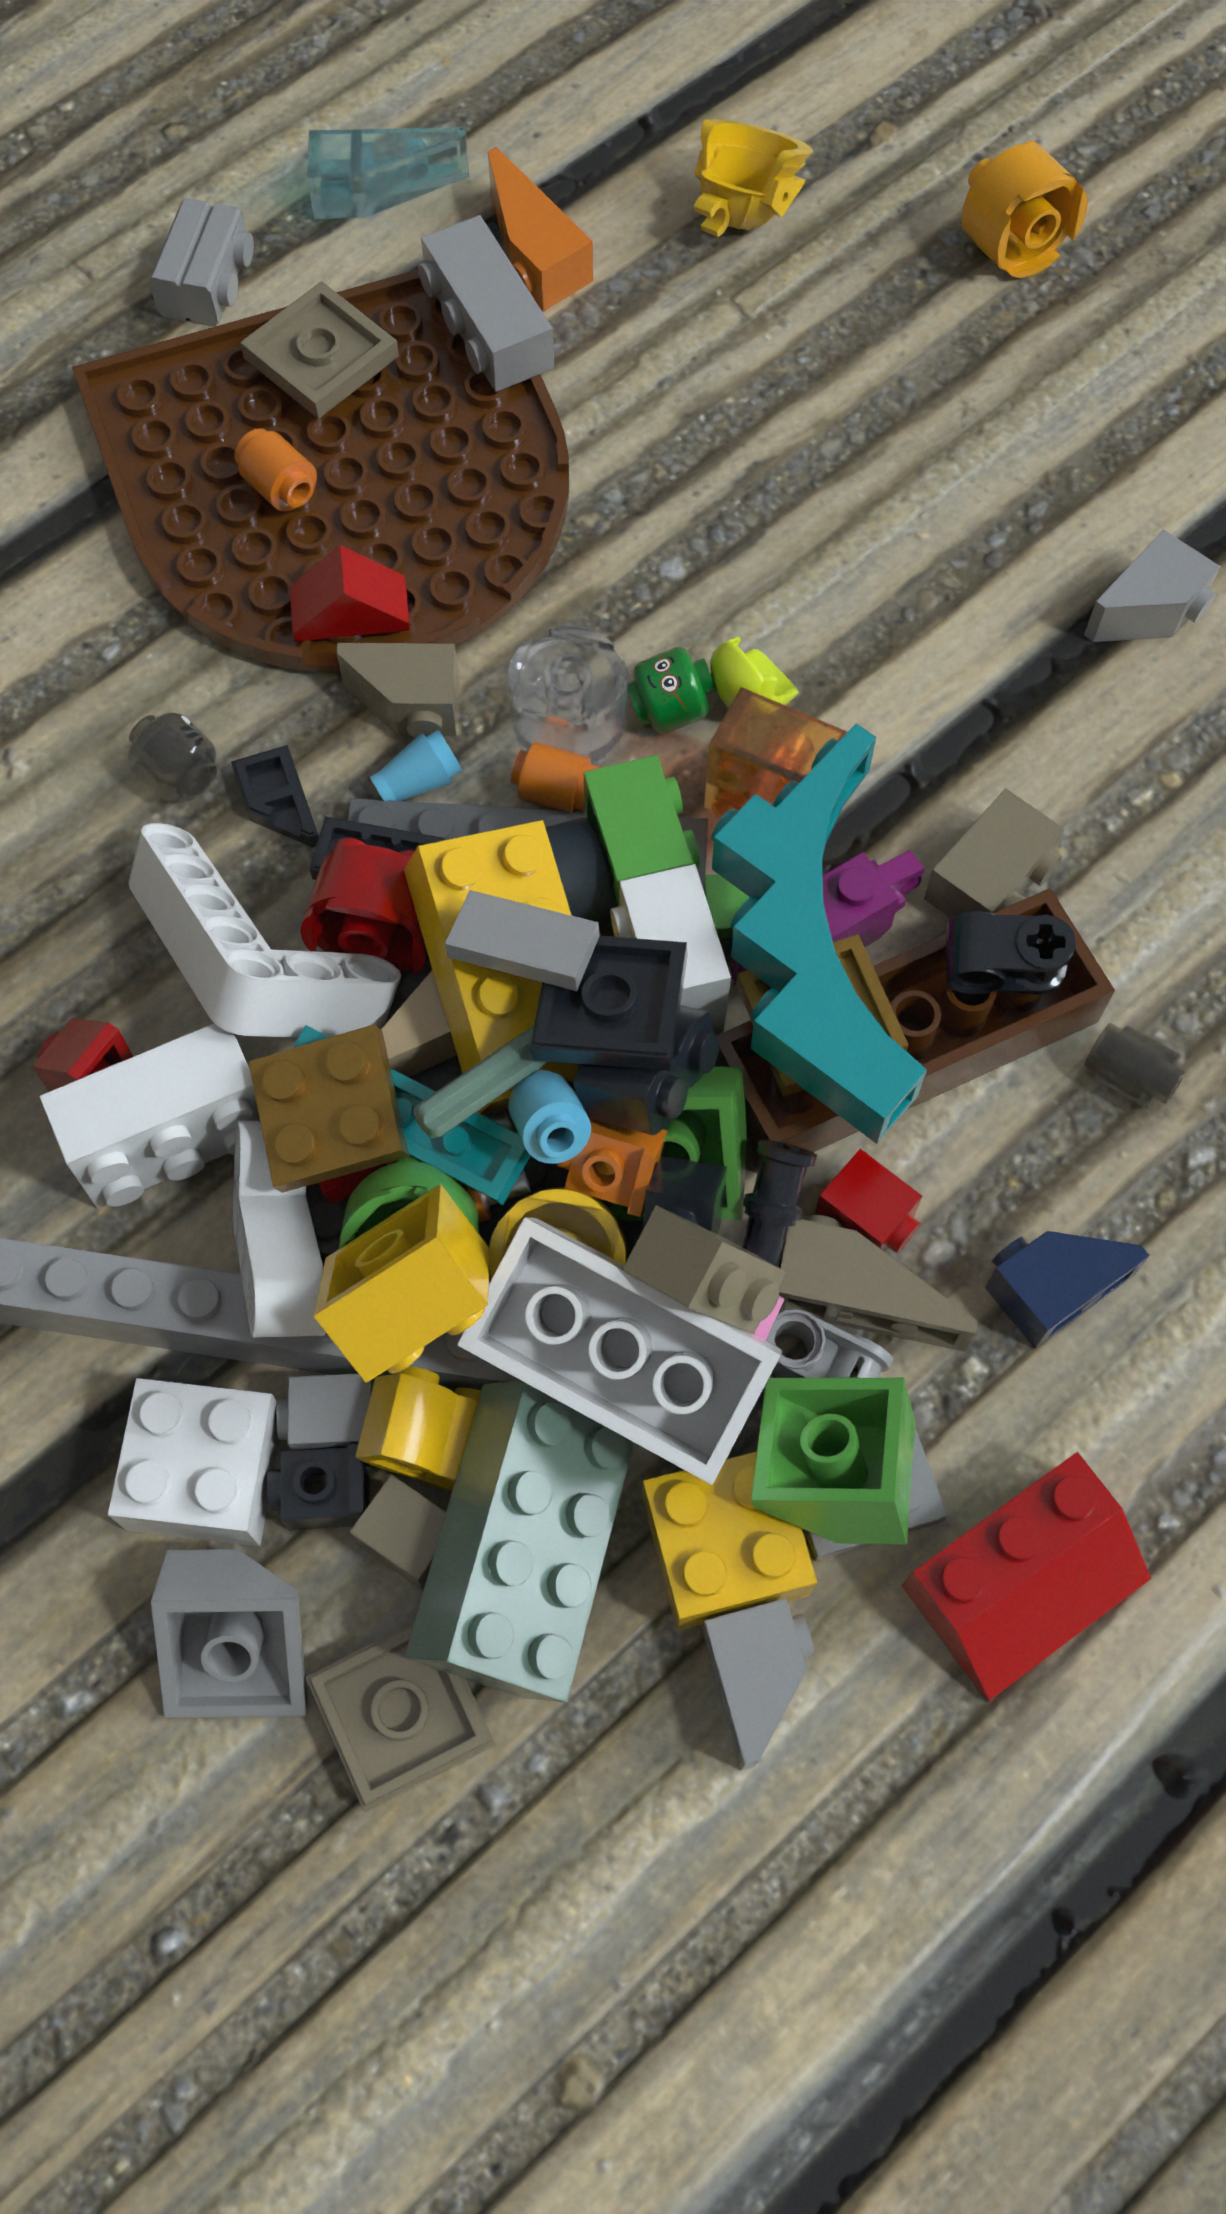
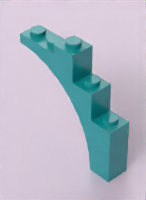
[711,723,927,1144]

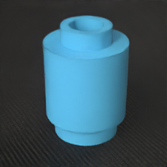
[508,1070,591,1164]

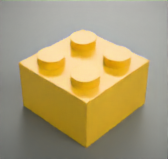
[313,1184,489,1383]
[642,1452,817,1631]

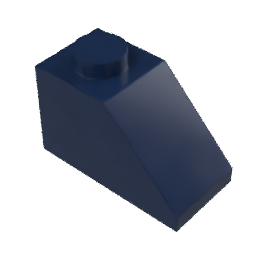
[985,1231,1150,1349]

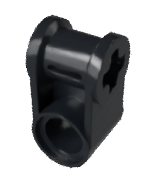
[946,911,1076,995]

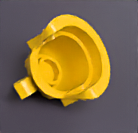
[693,119,813,237]

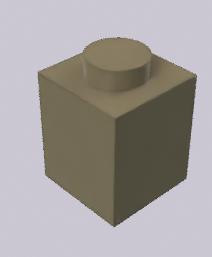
[350,1474,446,1591]

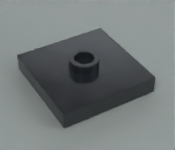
[530,936,688,1071]

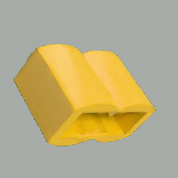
[355,1366,481,1493]

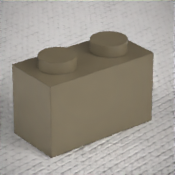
[924,788,1065,918]
[622,1205,786,1334]

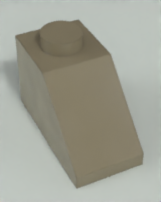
[337,643,459,738]

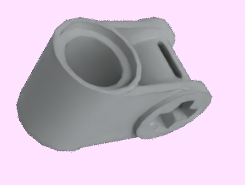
[766,1309,893,1378]

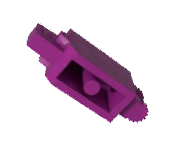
[731,850,925,985]

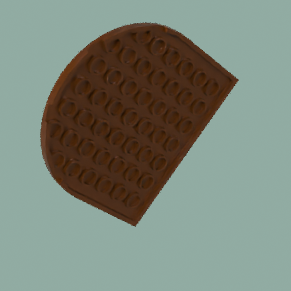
[72,269,570,673]

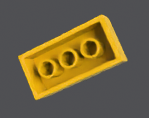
[404,820,581,1115]

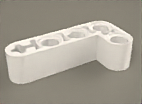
[233,1120,326,1338]

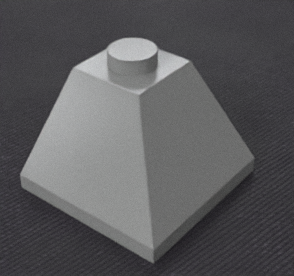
[151,1549,308,1718]

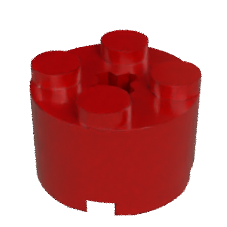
[300,838,428,976]

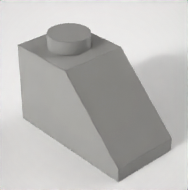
[1084,529,1220,642]
[702,1598,814,1771]

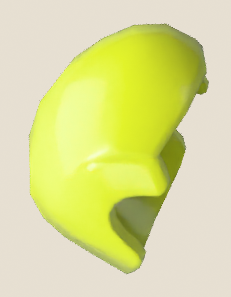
[710,637,799,721]

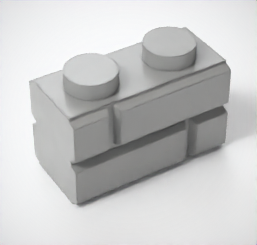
[149,198,254,327]

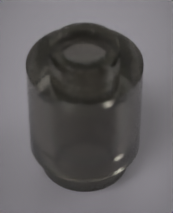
[1084,1023,1186,1109]

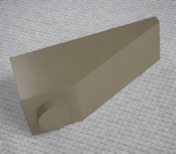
[779,1215,977,1352]

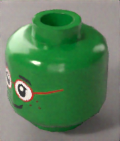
[626,647,717,734]

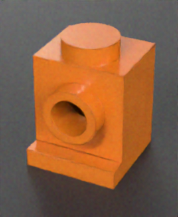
[557,1118,667,1217]

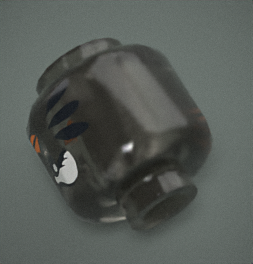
[127,712,218,801]

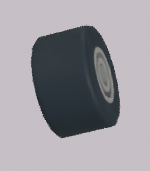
[545,818,616,930]

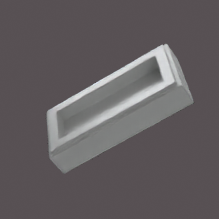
[445,890,600,991]

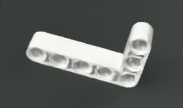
[128,823,401,1037]

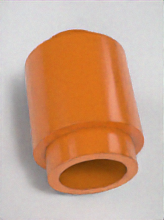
[235,428,317,511]
[511,741,602,813]

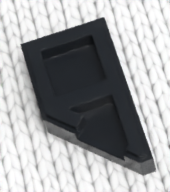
[231,745,319,848]

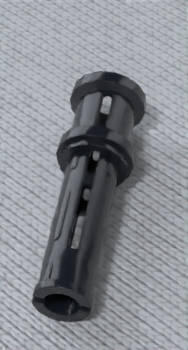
[742,1139,817,1267]

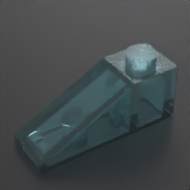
[307,127,469,219]

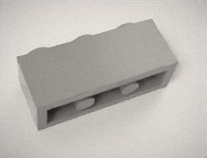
[418,215,555,392]

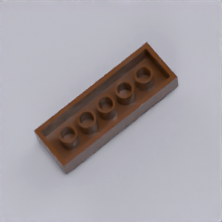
[714,888,1115,1161]

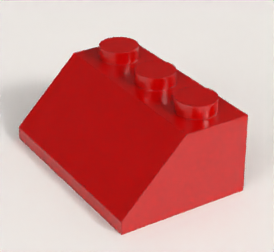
[901,1451,1151,1702]

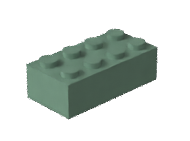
[404,1380,634,1703]

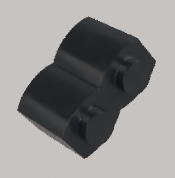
[573,1005,719,1135]

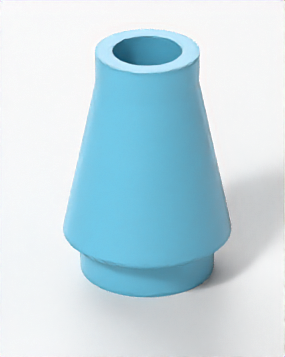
[370,730,462,802]

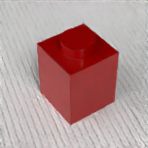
[814,1148,923,1254]

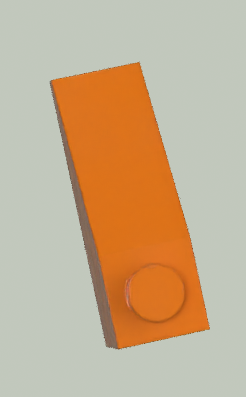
[488,147,593,312]

